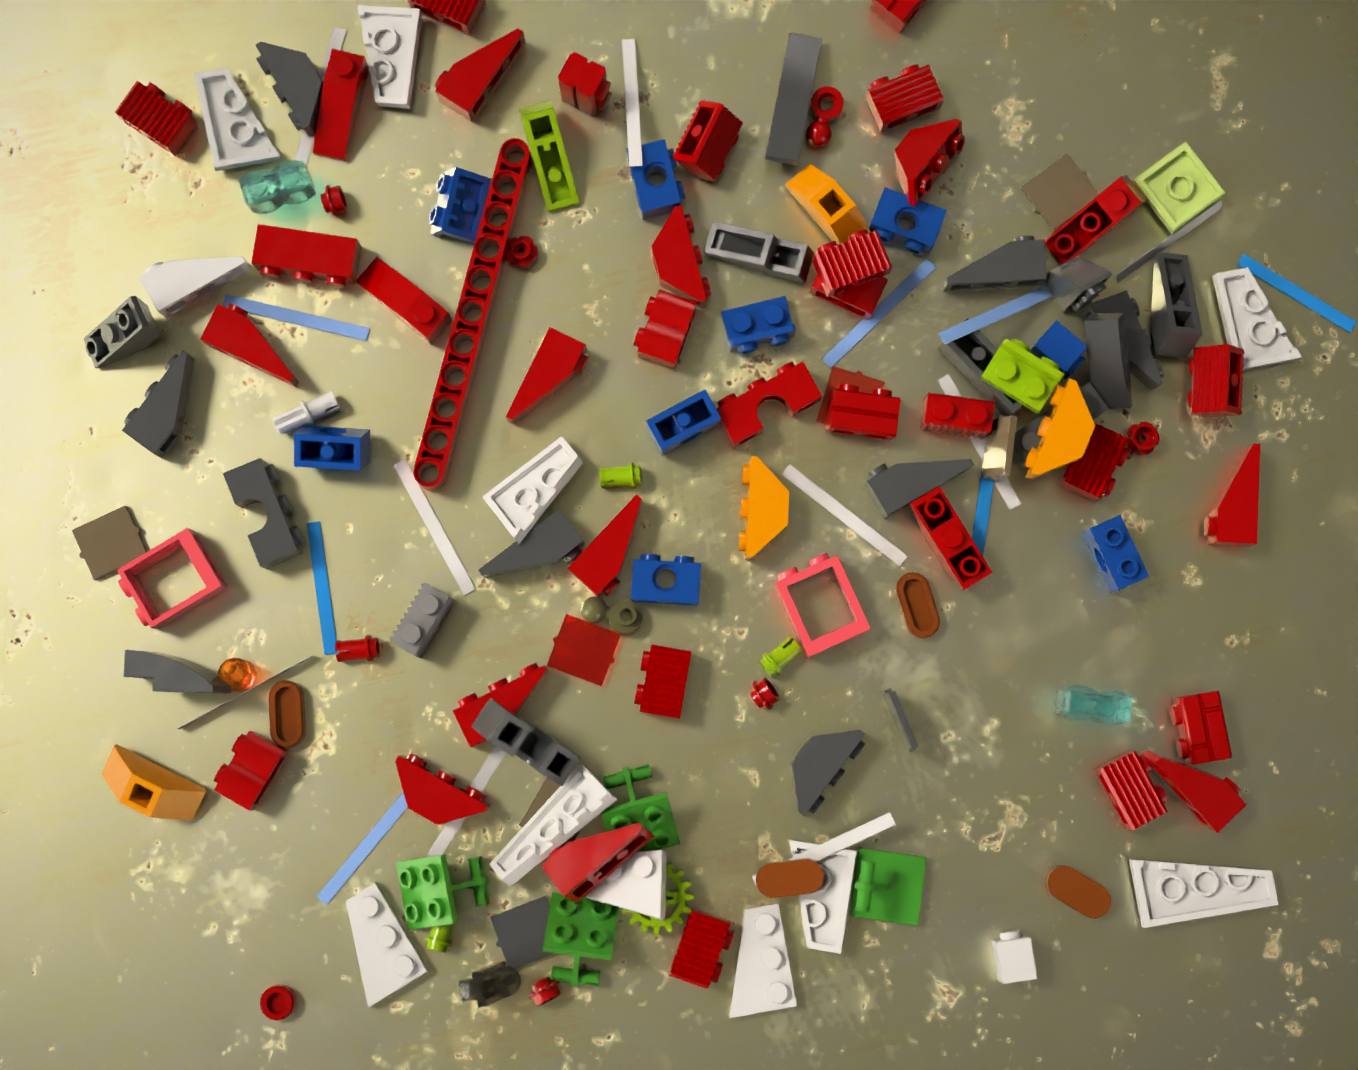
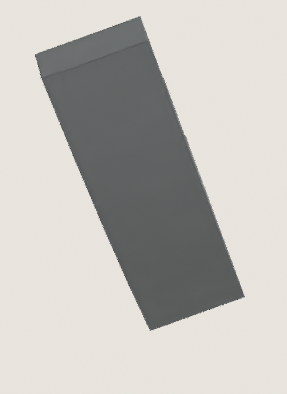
[765,32,822,165]

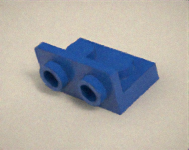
[429,167,492,243]
[721,296,796,354]

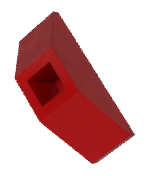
[894,119,965,206]
[651,205,711,308]
[910,486,993,590]
[395,753,491,825]

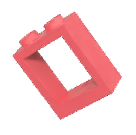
[117,528,228,630]
[774,553,871,658]

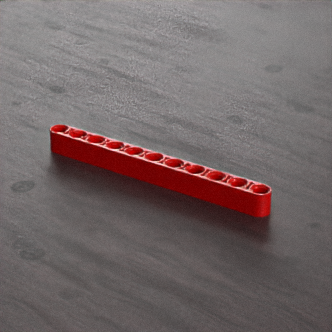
[413,138,532,491]

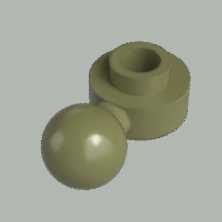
[581,596,643,635]

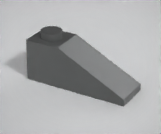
[942,235,1047,291]
[1151,252,1203,358]
[864,459,974,519]
[478,509,585,578]

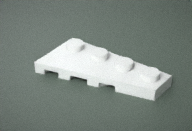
[489,764,617,887]
[1129,859,1279,928]

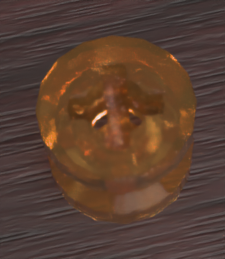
[218,658,257,692]

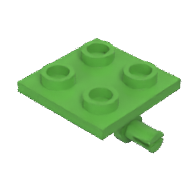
[601,764,680,852]
[850,848,926,926]
[396,854,490,930]
[543,893,619,987]

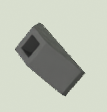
[256,42,323,137]
[83,296,160,369]
[790,730,865,816]

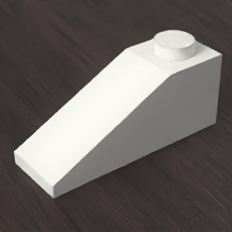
[138,256,252,318]

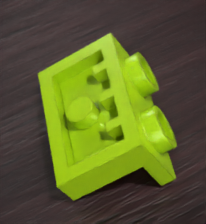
[980,339,1064,414]

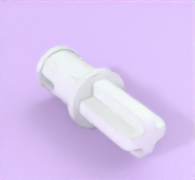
[273,391,340,434]

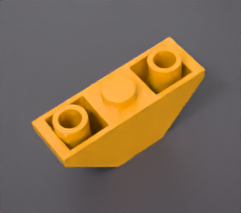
[785,164,871,245]
[1024,379,1095,479]
[739,456,789,560]
[102,744,207,820]

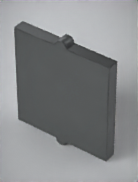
[883,688,918,752]
[490,896,554,970]

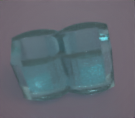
[239,160,316,214]
[1054,685,1132,724]

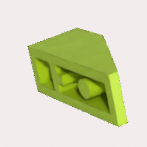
[519,100,579,211]

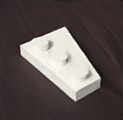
[357,5,423,108]
[194,68,281,171]
[1212,267,1302,370]
[482,436,583,544]
[789,840,857,954]
[584,850,666,921]
[346,882,429,1008]
[729,903,797,1018]

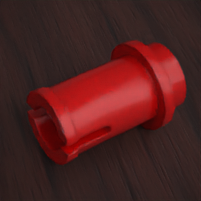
[335,635,380,662]

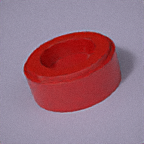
[260,984,296,1020]

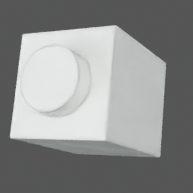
[991,930,1037,984]

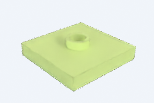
[1132,142,1226,234]

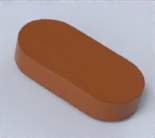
[895,572,940,638]
[268,680,306,748]
[756,858,825,898]
[1046,865,1111,918]

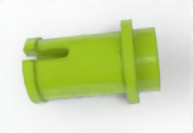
[599,462,642,489]
[759,636,803,677]
[425,912,458,953]

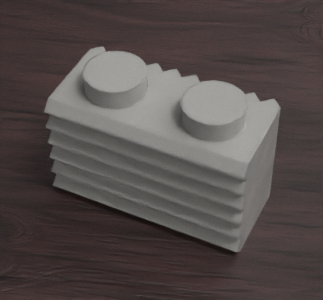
[390,583,455,659]

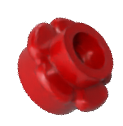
[321,185,348,217]
[506,235,538,268]
[1127,422,1160,455]
[750,678,780,710]
[529,977,561,1007]

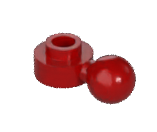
[806,86,844,147]

